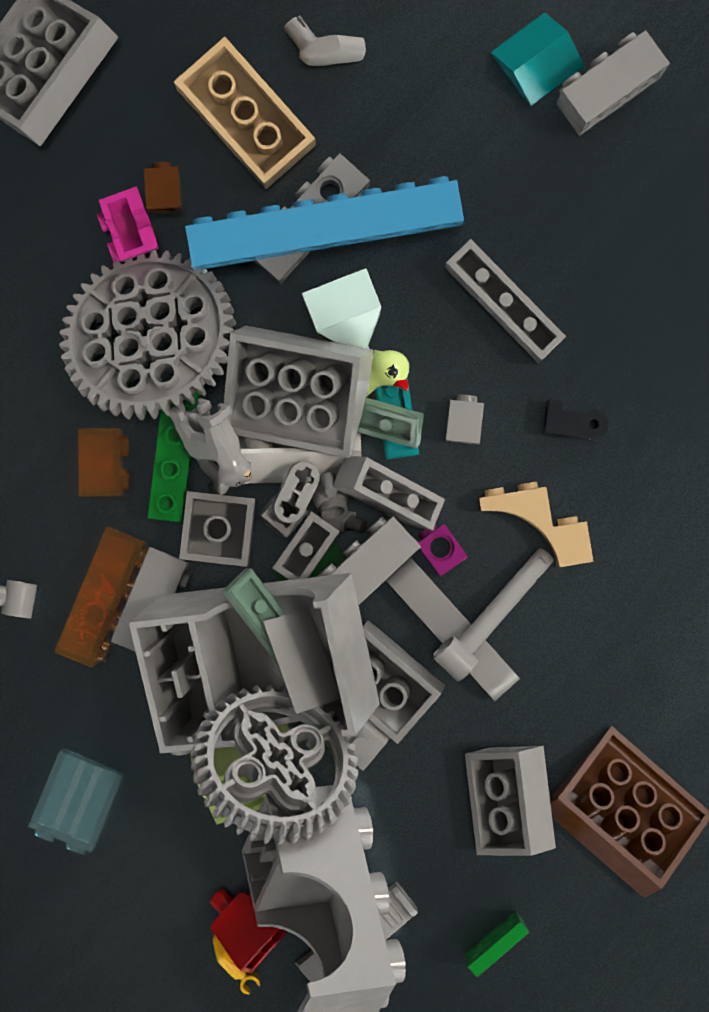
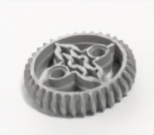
[191,684,358,845]

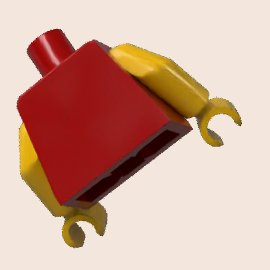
[210,889,288,994]

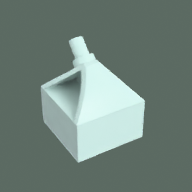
[302,268,381,349]

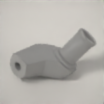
[284,16,366,66]

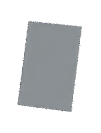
[263,608,341,714]

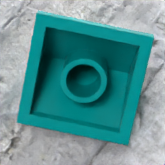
[490,12,584,107]

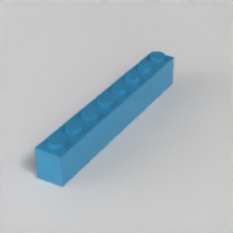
[185,176,464,271]

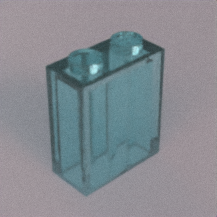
[28,748,126,855]

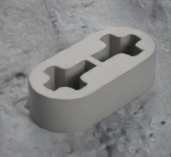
[272,461,320,524]

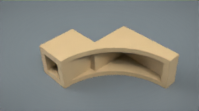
[477,482,594,567]

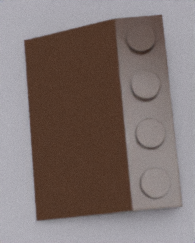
[550,726,709,898]

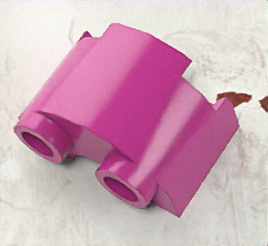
[97,186,159,262]

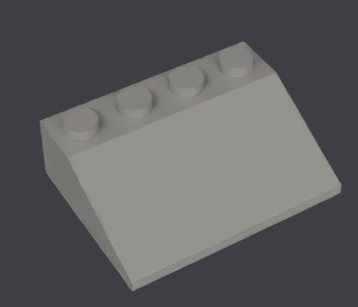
[0,0,118,146]
[224,325,373,458]

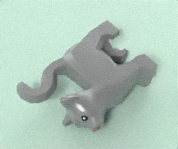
[169,398,252,495]

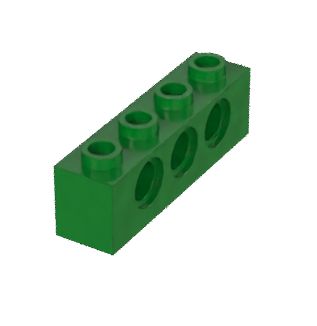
[148,392,200,523]

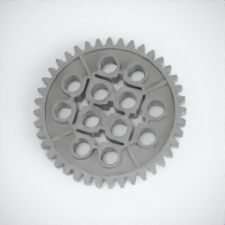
[59,250,236,420]

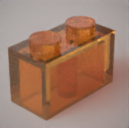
[78,428,129,497]

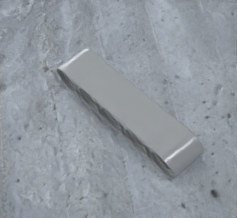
[386,557,520,701]

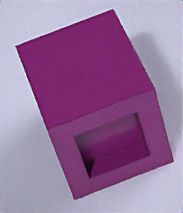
[418,524,468,577]

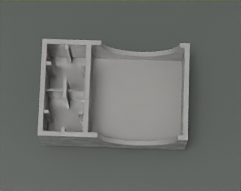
[128,573,380,753]
[242,785,405,1012]

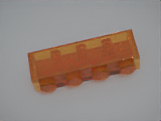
[54,526,148,668]

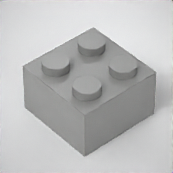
[179,491,257,567]

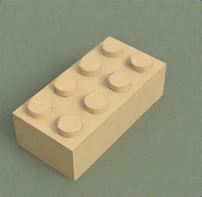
[174,37,316,190]

